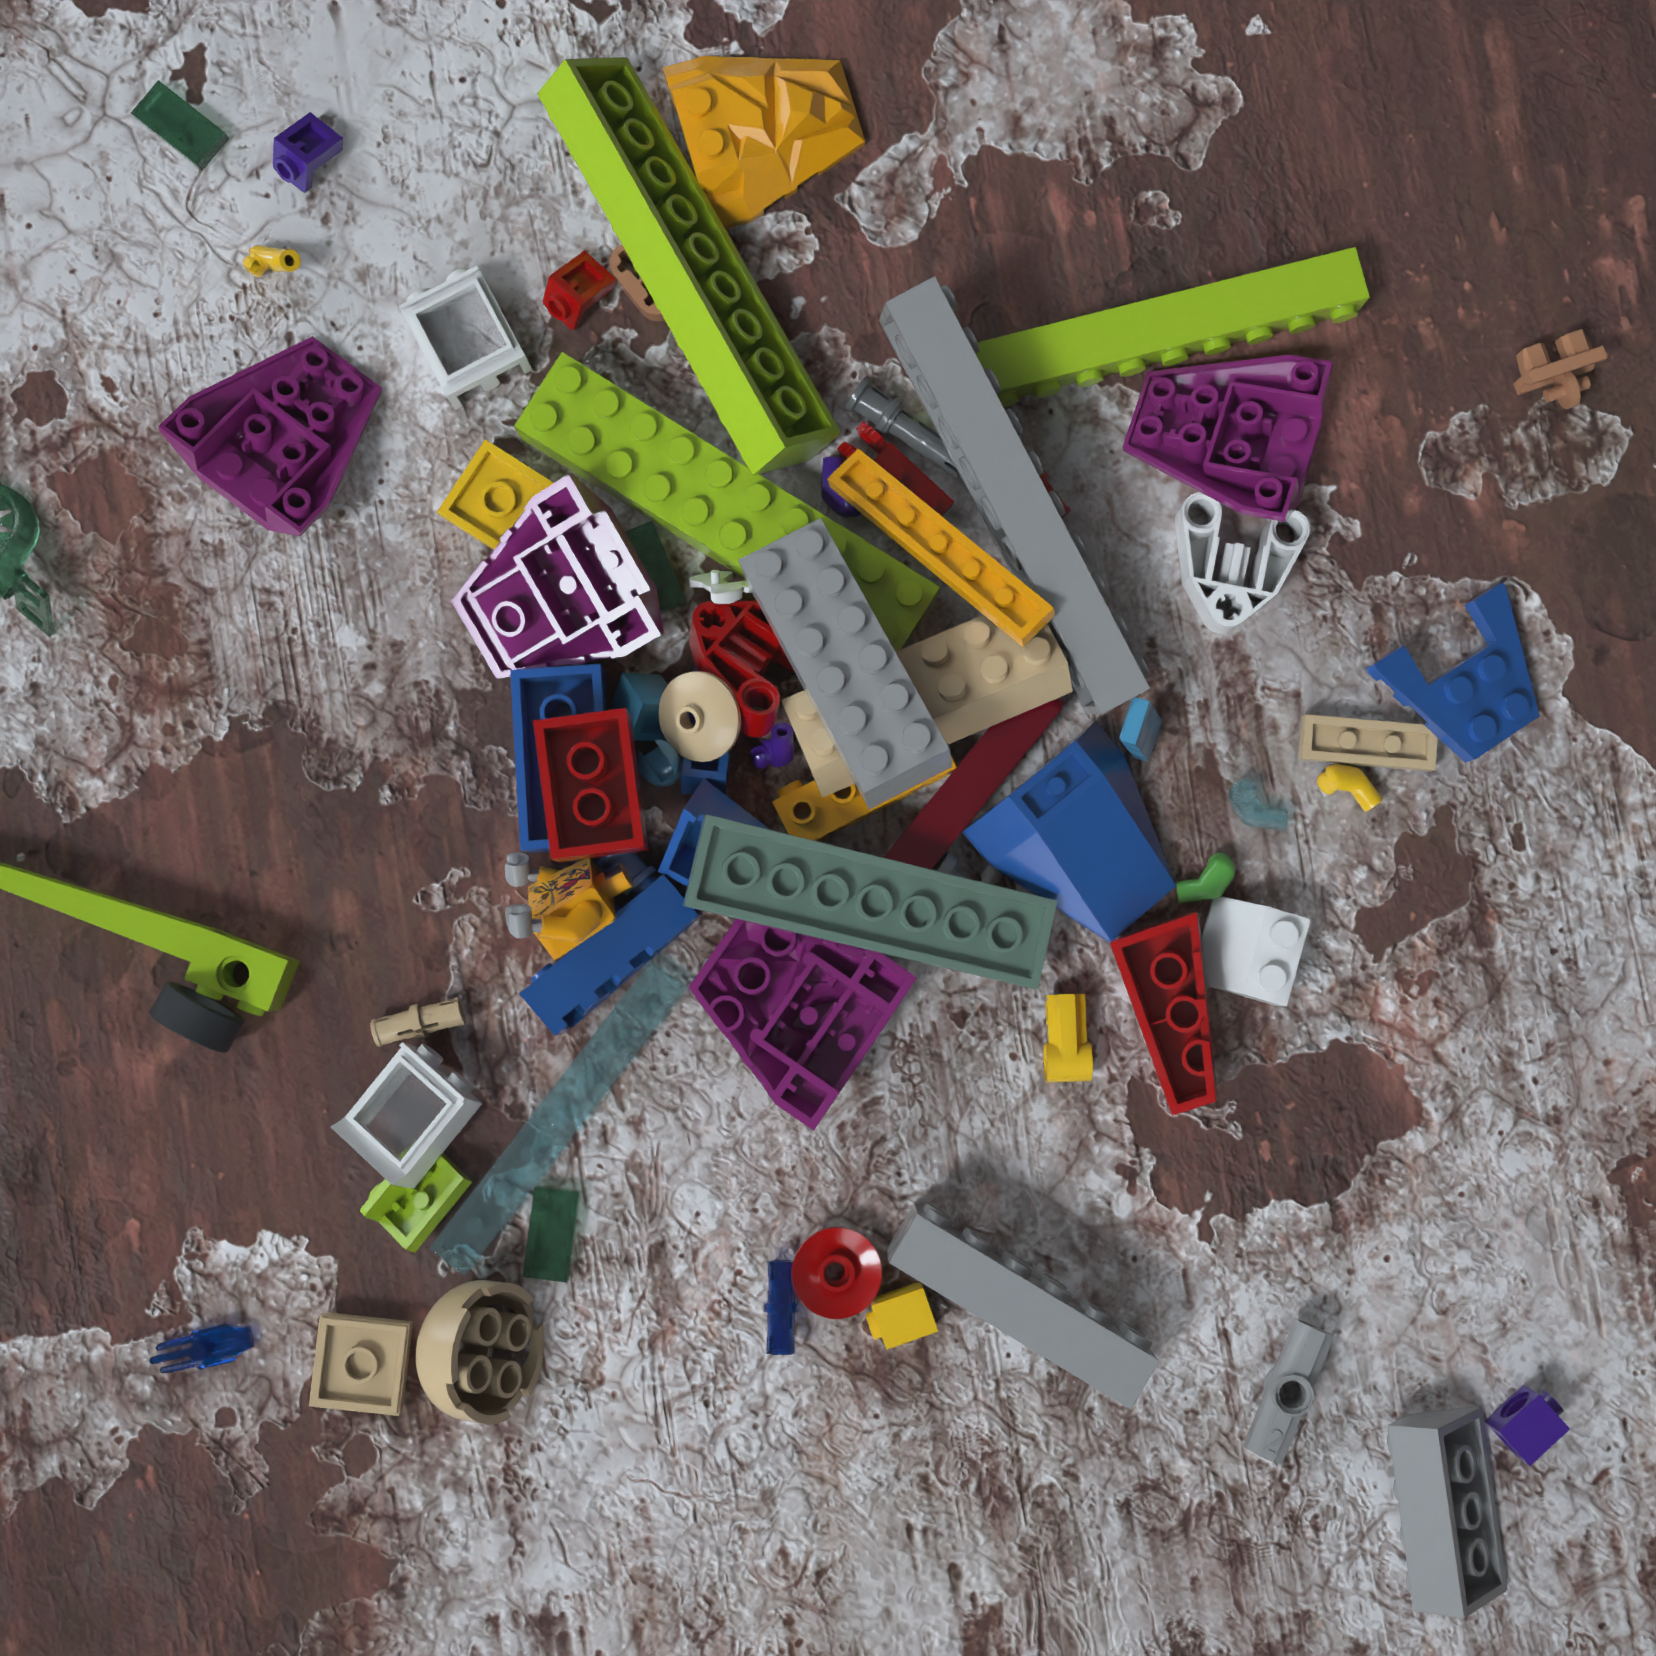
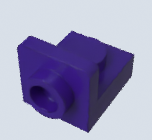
[273,112,343,193]

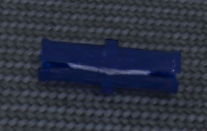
[763,1260,799,1355]

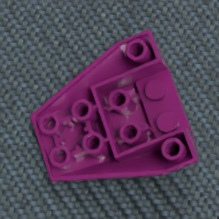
[158,336,382,537]
[1123,355,1333,522]

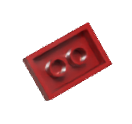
[533,708,649,862]

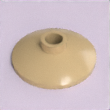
[659,671,741,762]

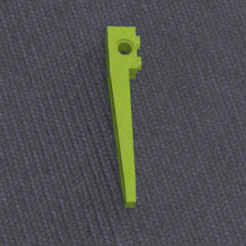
[0,862,300,1016]

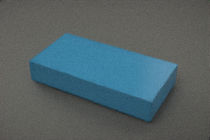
[1119,697,1162,762]

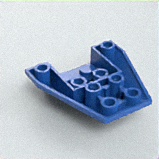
[962,721,1176,943]

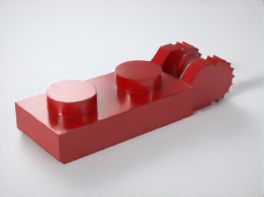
[837,421,955,517]

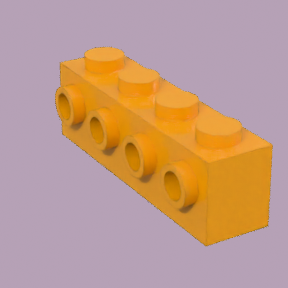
[772,757,957,842]

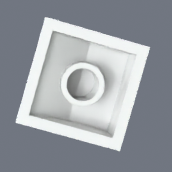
[1202,896,1311,1007]

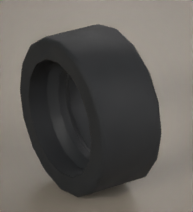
[149,982,245,1053]

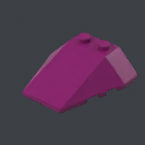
[451,473,664,679]

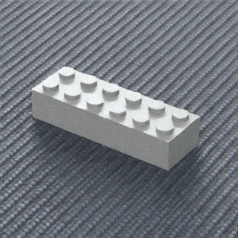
[738,518,952,810]
[886,1203,1159,1410]

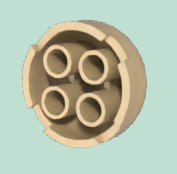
[416,1280,544,1425]

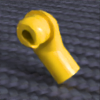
[243,245,301,277]
[1317,764,1383,812]

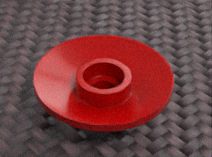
[791,1227,882,1319]

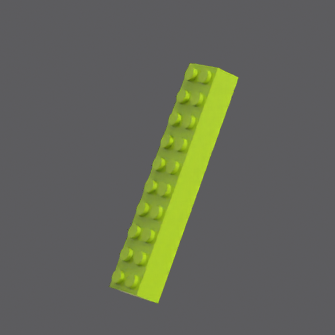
[537,57,841,475]
[514,352,940,652]

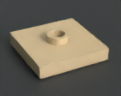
[309,1312,413,1416]

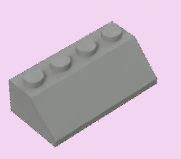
[1387,1406,1508,1619]

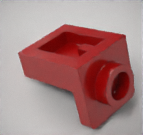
[542,250,616,330]

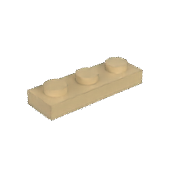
[1298,714,1438,772]

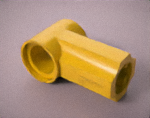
[1043,994,1093,1083]

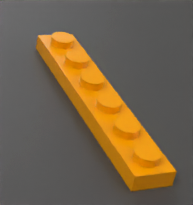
[827,448,1055,647]

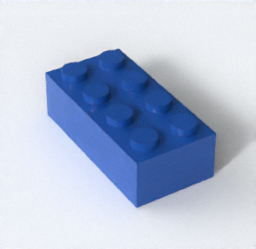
[510,664,609,853]

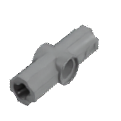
[1243,1318,1334,1464]

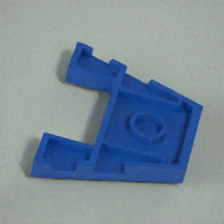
[1365,582,1540,762]

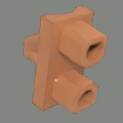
[1513,329,1608,409]

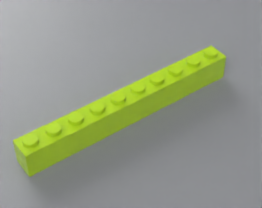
[975,247,1370,408]

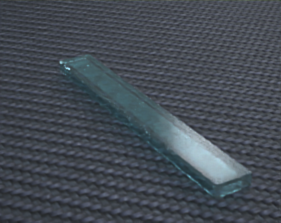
[429,962,686,1276]

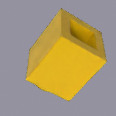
[865,1281,938,1350]

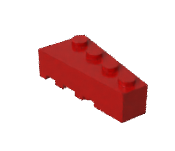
[1110,910,1218,1116]

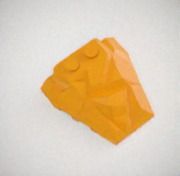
[662,56,865,230]

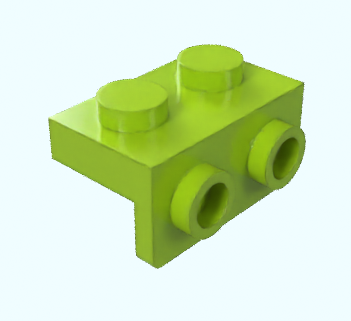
[360,1142,472,1253]

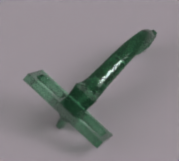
[0,482,55,637]

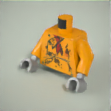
[505,852,633,960]

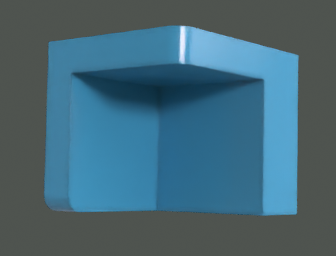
[610,673,668,741]

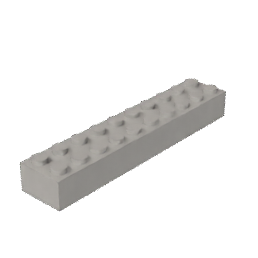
[879,276,1150,715]

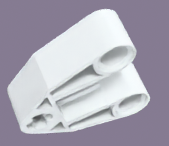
[1175,492,1310,634]

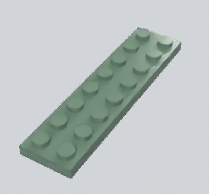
[683,814,1057,990]

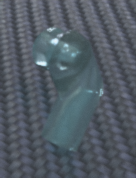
[1228,779,1288,831]

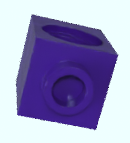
[1484,1385,1570,1466]

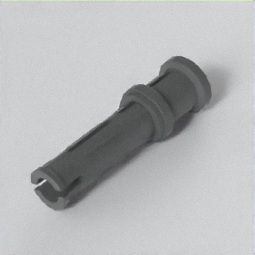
[845,376,960,479]

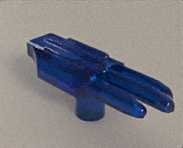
[150,1323,255,1373]

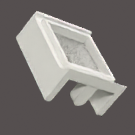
[399,265,532,410]
[331,1042,482,1189]

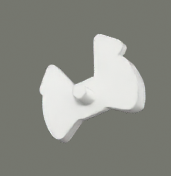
[689,570,752,604]

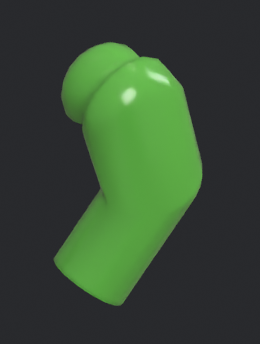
[1176,852,1235,903]

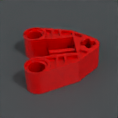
[689,601,796,737]

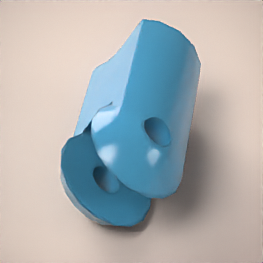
[637,740,682,787]

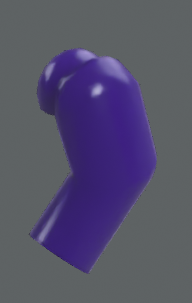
[821,457,862,518]
[750,723,794,769]

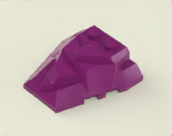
[688,919,917,1131]

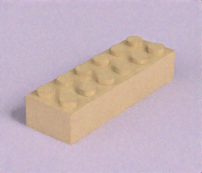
[781,615,1073,797]

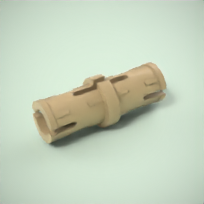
[370,997,466,1047]

